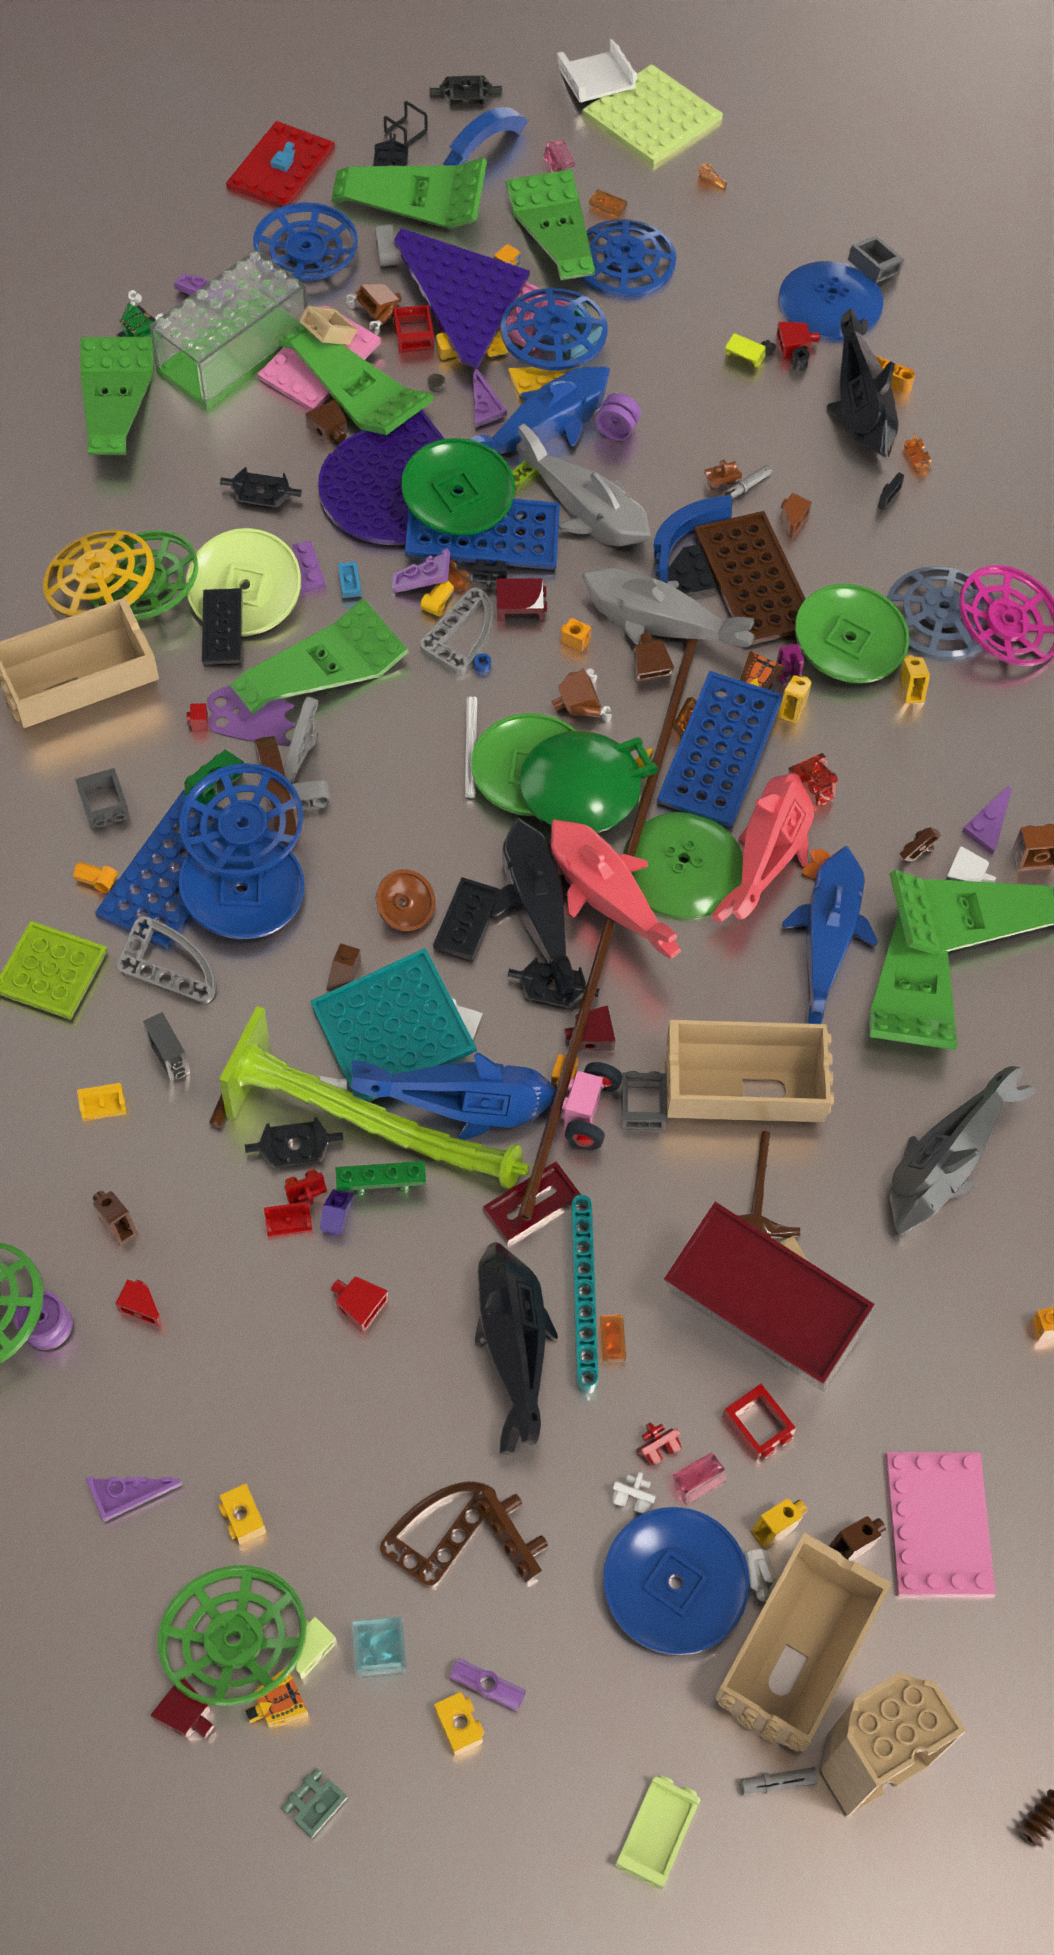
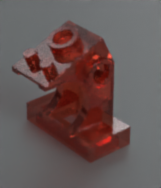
[788,753,838,806]

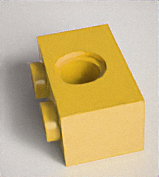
[218,1483,266,1545]
[434,1692,484,1756]

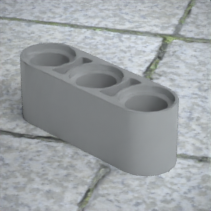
[375,224,398,267]
[290,780,330,811]

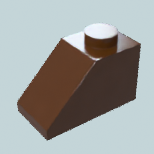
[326,943,361,991]

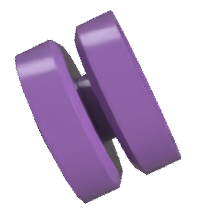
[595,393,642,441]
[14,1291,73,1350]

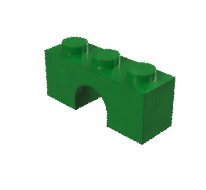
[184,750,244,805]

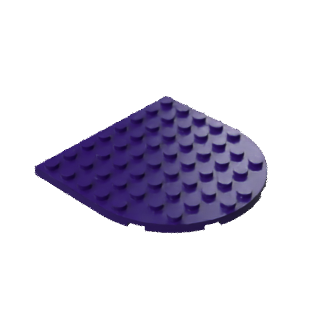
[318,409,463,545]

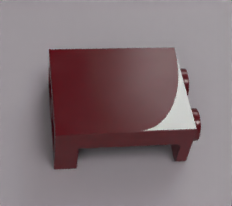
[496,578,547,621]

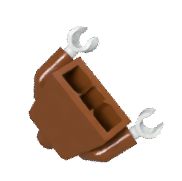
[345,284,402,335]
[551,668,612,722]

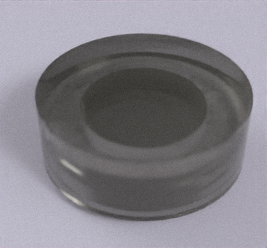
[427,374,445,392]

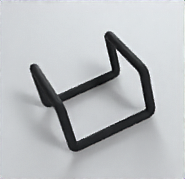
[383,101,428,146]

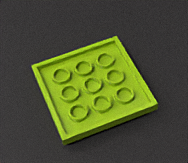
[0,920,108,1020]

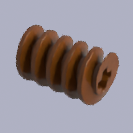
[1016,1789,1054,1849]

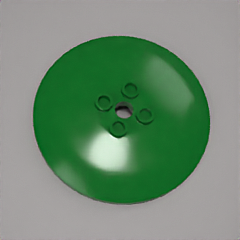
[402,438,515,535]

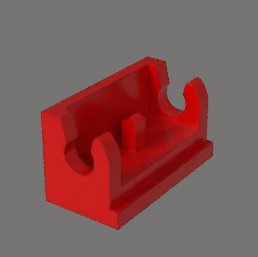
[264,1201,313,1238]

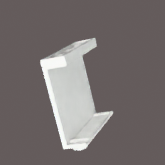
[557,39,637,102]

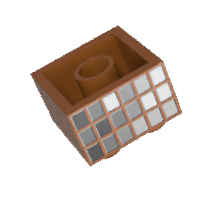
[1012,824,1054,870]

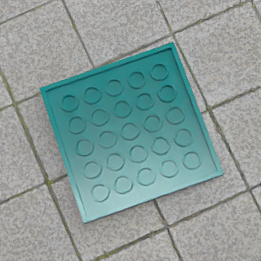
[310,948,477,1102]

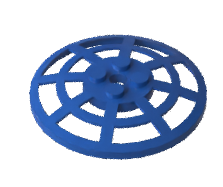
[253,202,358,281]
[580,219,676,297]
[501,288,608,371]
[179,763,304,877]

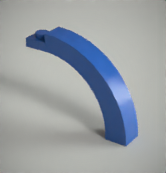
[443,107,529,166]

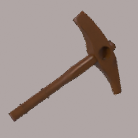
[737,1131,800,1239]

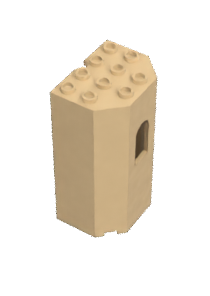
[0,598,159,728]
[665,1020,834,1122]
[715,1532,892,1752]
[820,1672,966,1816]

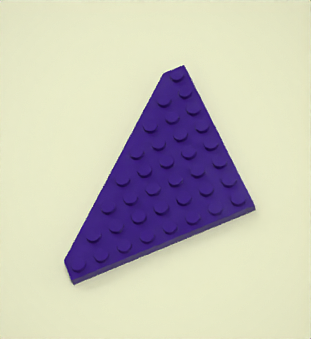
[394,228,530,369]

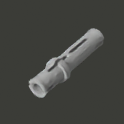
[724,465,772,500]
[740,1767,818,1796]

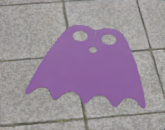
[207,685,296,745]

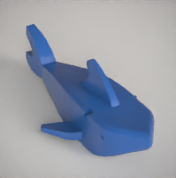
[469,367,610,455]
[782,846,878,1024]
[351,1052,556,1140]

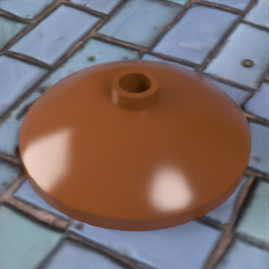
[375,869,435,931]

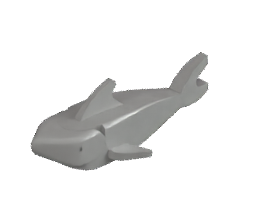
[516,423,651,546]
[582,567,754,647]

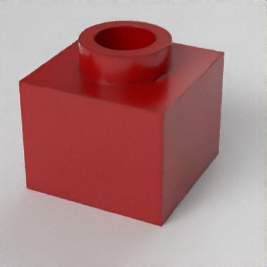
[186,703,208,731]

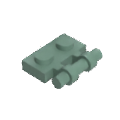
[281,1768,348,1838]

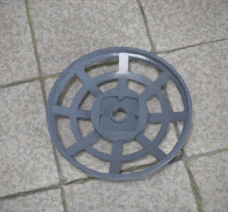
[887,566,996,660]

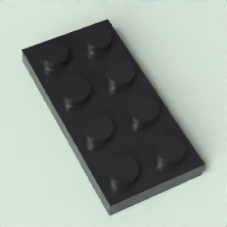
[202,588,243,665]
[433,877,500,961]

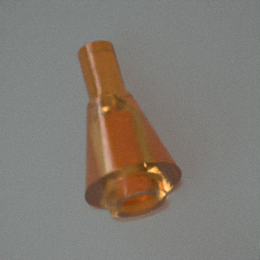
[698,162,727,188]

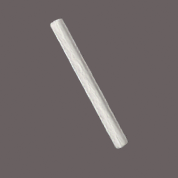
[465,696,477,798]

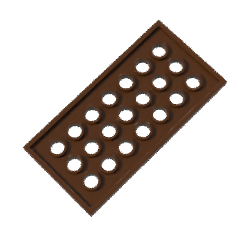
[694,511,806,645]

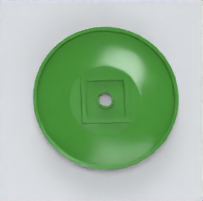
[795,584,909,683]
[471,713,576,816]
[623,812,743,919]

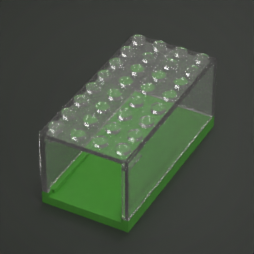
[149,249,308,410]

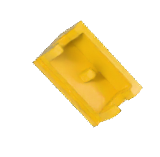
[77,1082,127,1120]

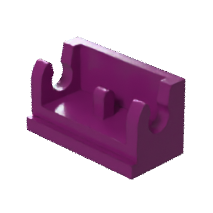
[776,644,804,685]

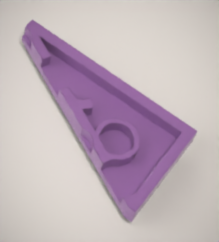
[473,369,507,428]
[963,786,1012,855]
[86,1477,182,1522]

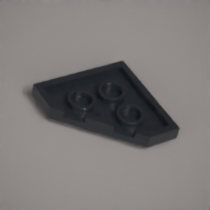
[668,544,717,597]

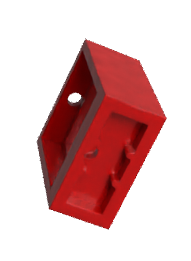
[393,305,434,352]
[722,1384,796,1461]

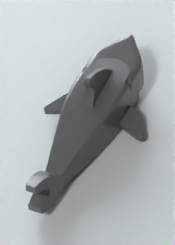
[890,1066,1036,1234]

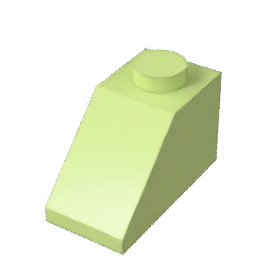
[297,1617,337,1679]

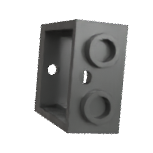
[847,236,904,283]
[75,768,130,829]
[143,1012,190,1081]
[621,1071,667,1130]

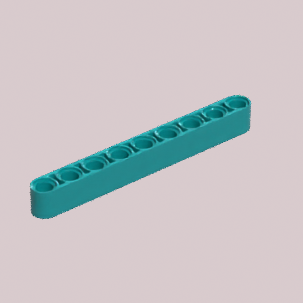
[571,1195,598,1394]

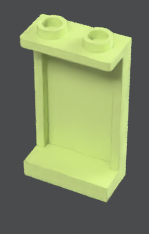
[615,1775,700,1890]

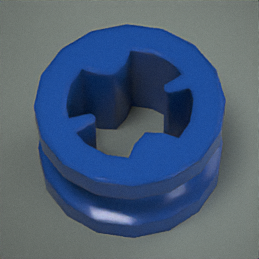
[474,653,491,673]

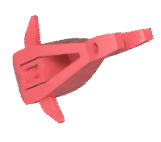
[711,773,814,922]
[551,819,681,959]

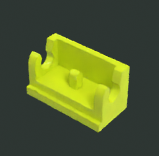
[725,333,766,368]

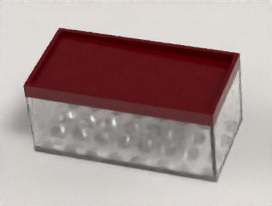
[664,1201,875,1392]

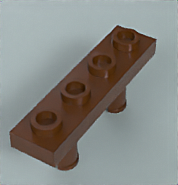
[475,1487,548,1582]

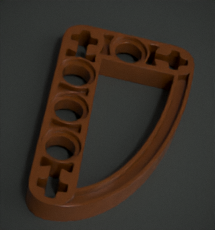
[380,1482,497,1588]

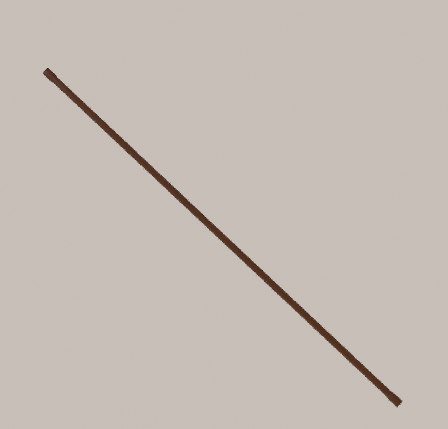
[518,639,698,1221]

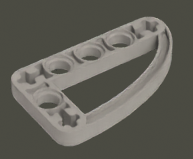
[420,588,493,675]
[117,916,216,1004]

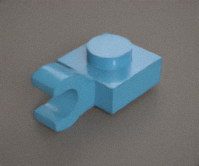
[270,142,295,172]

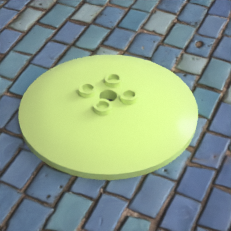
[186,528,301,636]

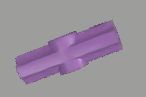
[450,1658,526,1711]

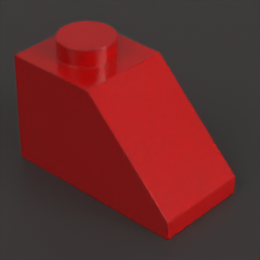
[115,1279,162,1327]

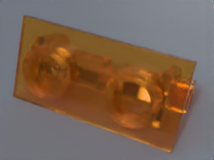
[904,433,932,471]
[448,559,473,591]

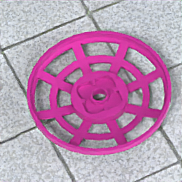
[959,565,1054,666]

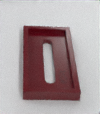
[483,1161,581,1244]

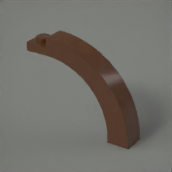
[254,736,297,836]

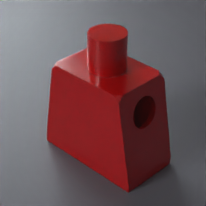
[776,322,820,360]
[331,1277,388,1333]

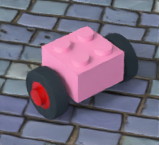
[561,1062,623,1149]

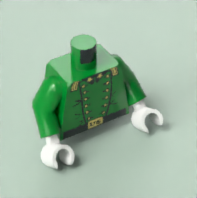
[116,290,169,342]

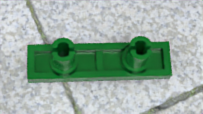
[335,1161,426,1195]

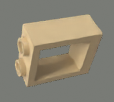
[299,306,358,345]

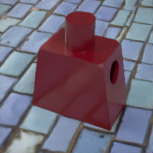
[564,1005,616,1051]
[151,1678,215,1739]

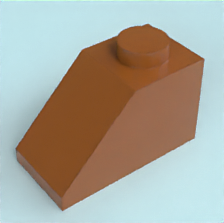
[781,493,812,538]

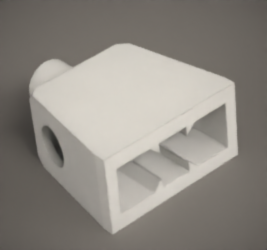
[946,846,997,883]

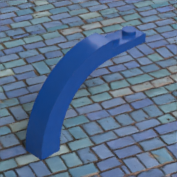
[654,496,732,584]

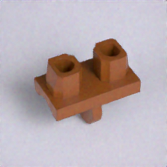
[704,460,742,490]

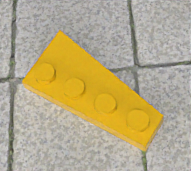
[508,366,582,399]

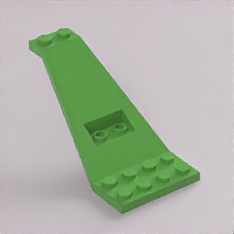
[331,157,487,229]
[505,169,595,280]
[278,323,434,435]
[80,337,154,455]
[230,598,409,714]
[889,870,1054,955]
[869,914,958,1050]

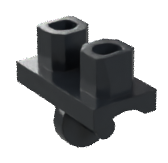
[473,559,507,589]

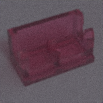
[544,141,575,172]
[673,1452,726,1505]

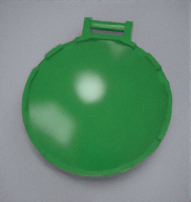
[520,731,659,833]

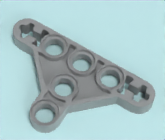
[283,696,318,784]

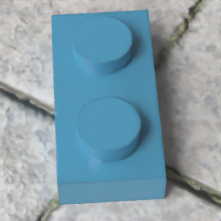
[338,562,361,598]

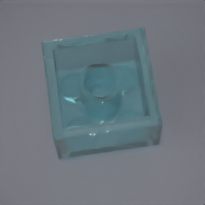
[353,1617,407,1679]

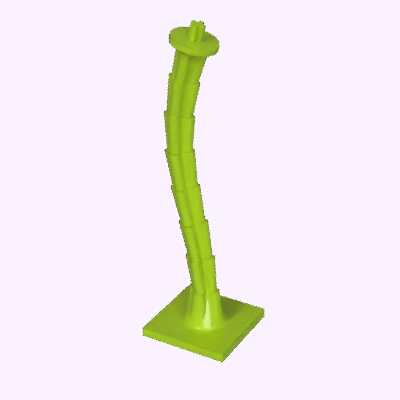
[219,1006,530,1188]

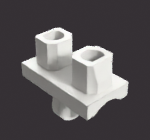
[613,1471,657,1514]

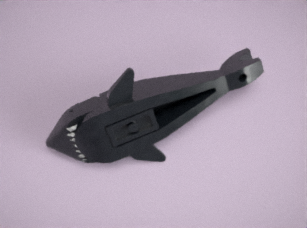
[827,309,899,458]
[492,817,574,994]
[475,1242,558,1456]

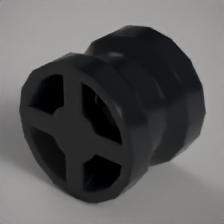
[790,347,810,371]

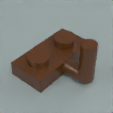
[899,827,942,862]

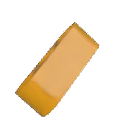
[874,355,915,393]

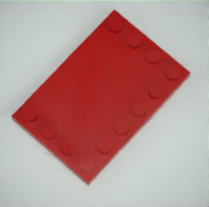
[226,121,335,208]

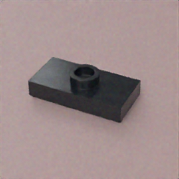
[878,472,905,510]

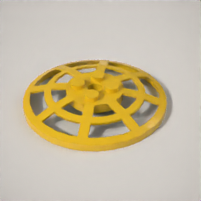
[43,530,155,618]

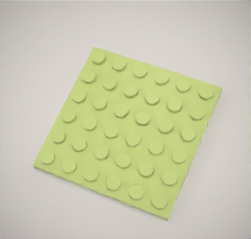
[582,64,723,166]

